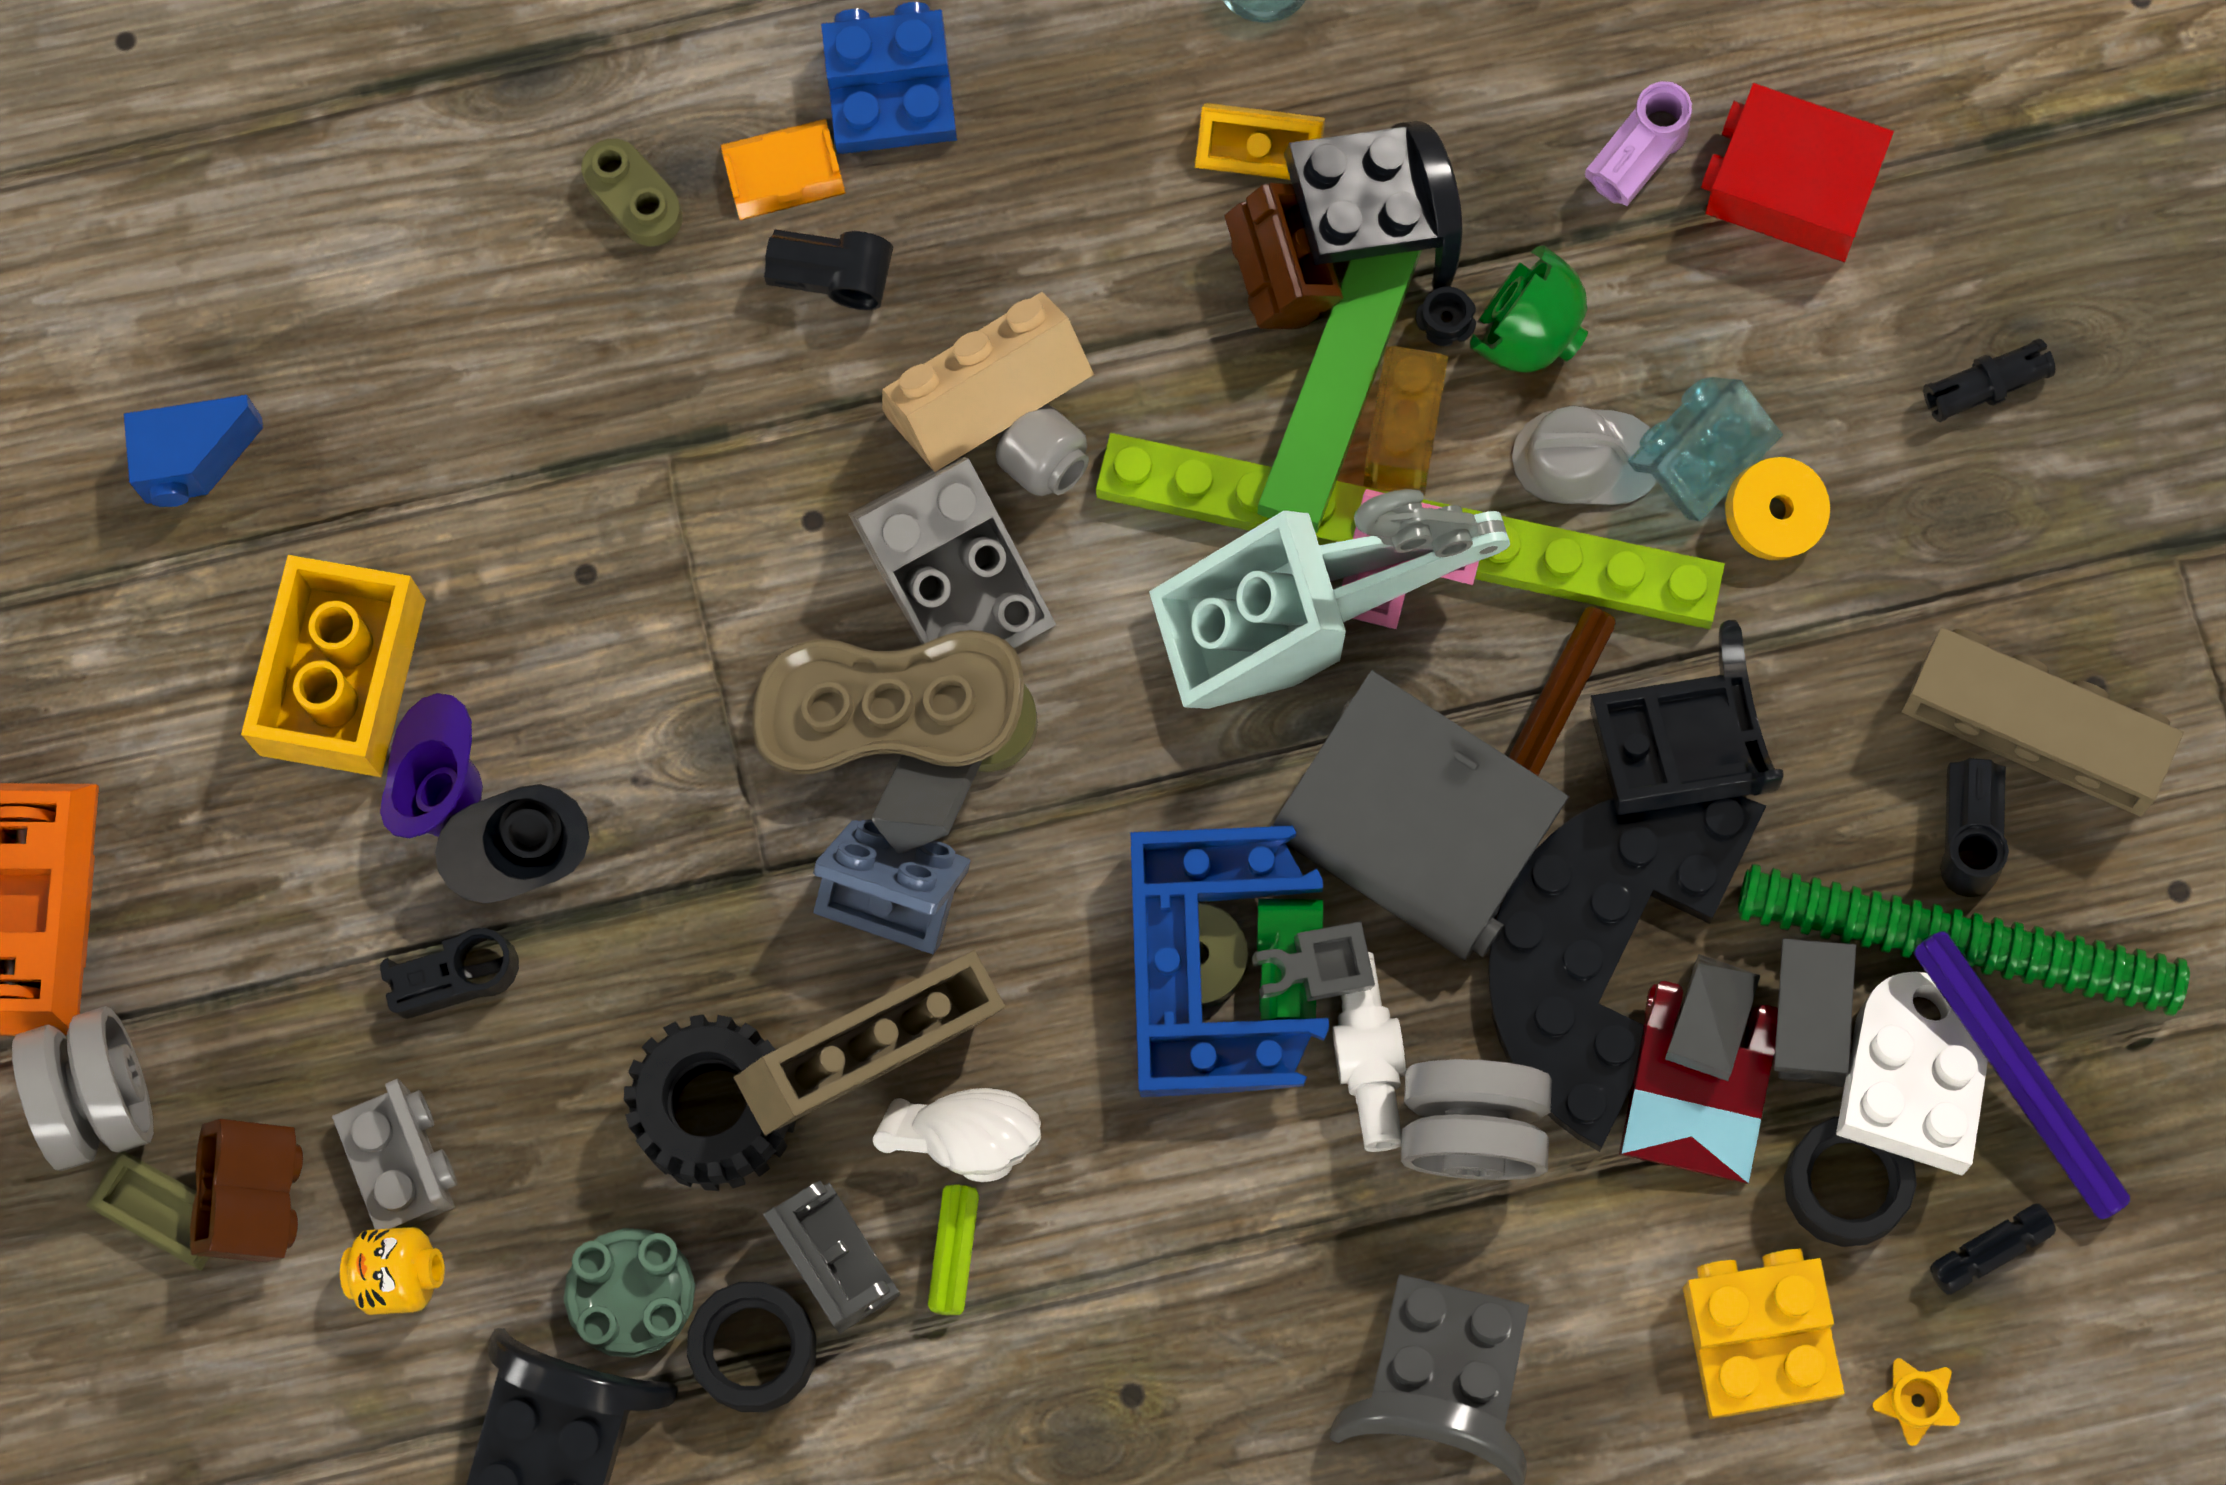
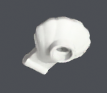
[873,1088,1041,1182]

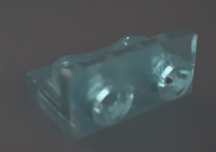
[1628,377,1783,522]

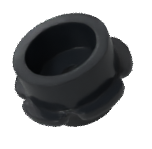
[1416,286,1476,347]

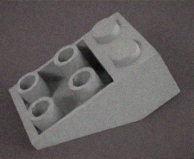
[848,456,1056,648]

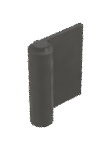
[1272,670,1570,961]

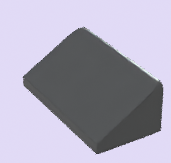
[872,755,982,854]

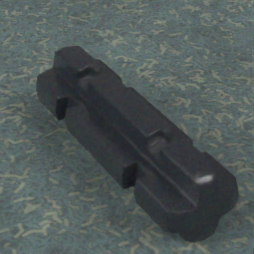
[1930,1204,2056,1294]

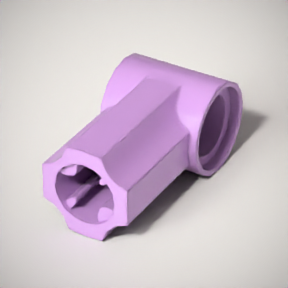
[1585,81,1692,206]

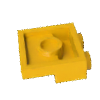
[1683,1249,1845,1419]

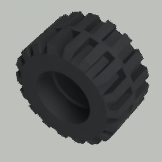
[624,1014,796,1191]

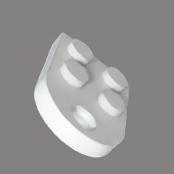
[1836,972,1988,1176]

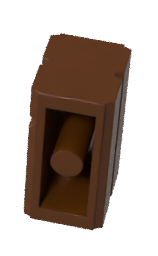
[1224,183,1344,329]

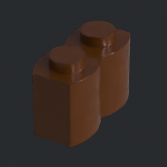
[190,1119,303,1262]

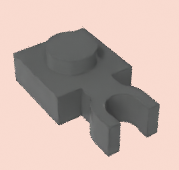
[1252,921,1375,1001]

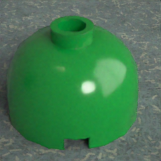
[1470,245,1588,373]

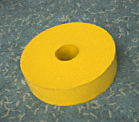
[1725,457,1830,560]

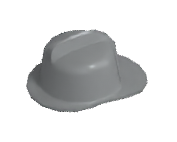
[1512,405,1663,506]

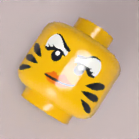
[340,1227,445,1315]

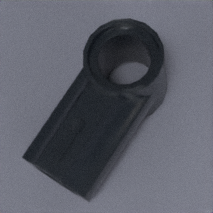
[764,229,893,310]
[1940,758,2009,897]

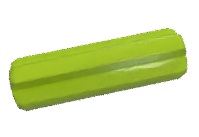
[928,1184,979,1316]

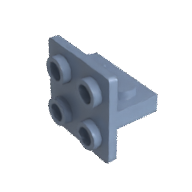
[813,820,971,954]

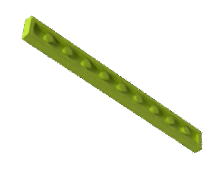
[1096,433,1725,630]

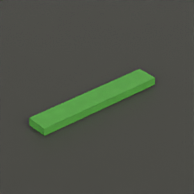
[1257,250,1422,533]

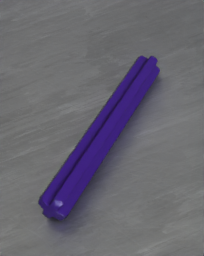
[1914,931,2130,1220]

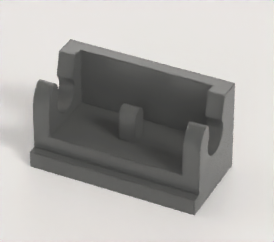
[1773,939,1856,1087]
[763,1181,901,1334]

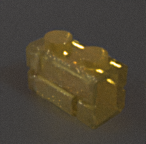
[1363,346,1448,496]

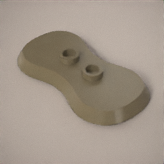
[752,630,1024,774]

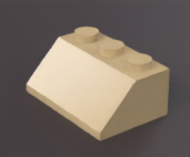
[882,292,1094,472]

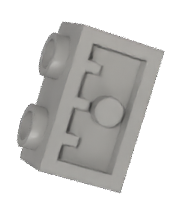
[332,1079,457,1229]

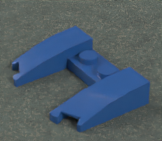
[1130,826,1329,1097]

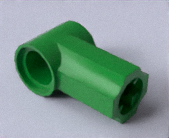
[1257,898,1323,1021]

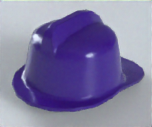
[380,693,483,839]

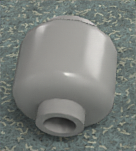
[995,404,1089,496]

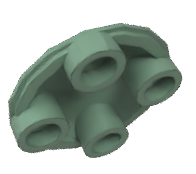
[564,1228,695,1358]

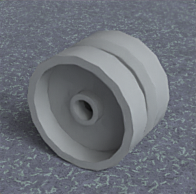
[12,1006,154,1171]
[1401,1059,1552,1180]

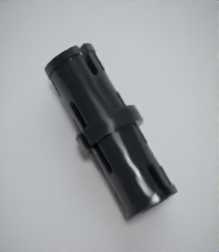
[1923,338,2056,422]

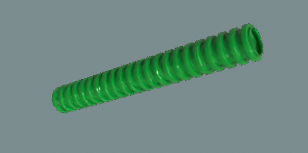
[1737,864,2190,1016]

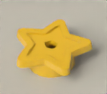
[1873,1358,1960,1446]

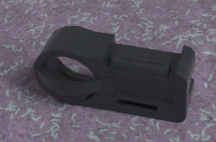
[380,928,519,1019]

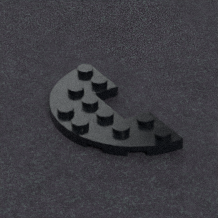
[1488,796,1766,1152]

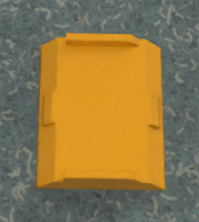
[721,118,846,221]

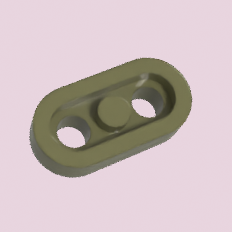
[581,139,683,246]

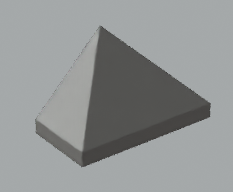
[1665,954,1761,1081]

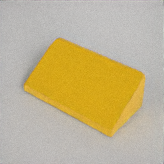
[1195,103,1325,180]

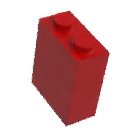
[1701,83,1894,262]

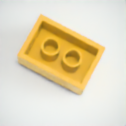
[241,555,426,777]

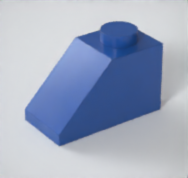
[124,395,263,507]

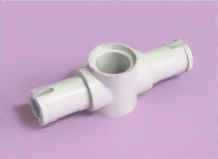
[1333,952,1406,1152]

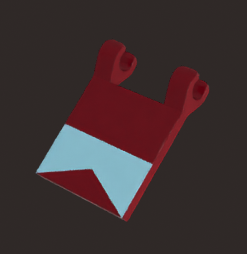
[1619,981,1778,1184]

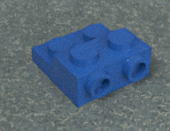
[821,2,957,154]

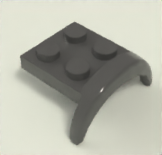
[1329,1274,1529,1485]

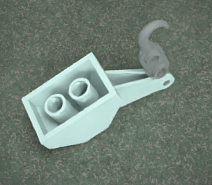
[1149,489,1510,709]

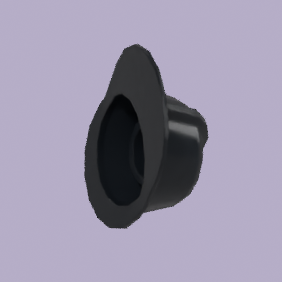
[435,784,590,903]

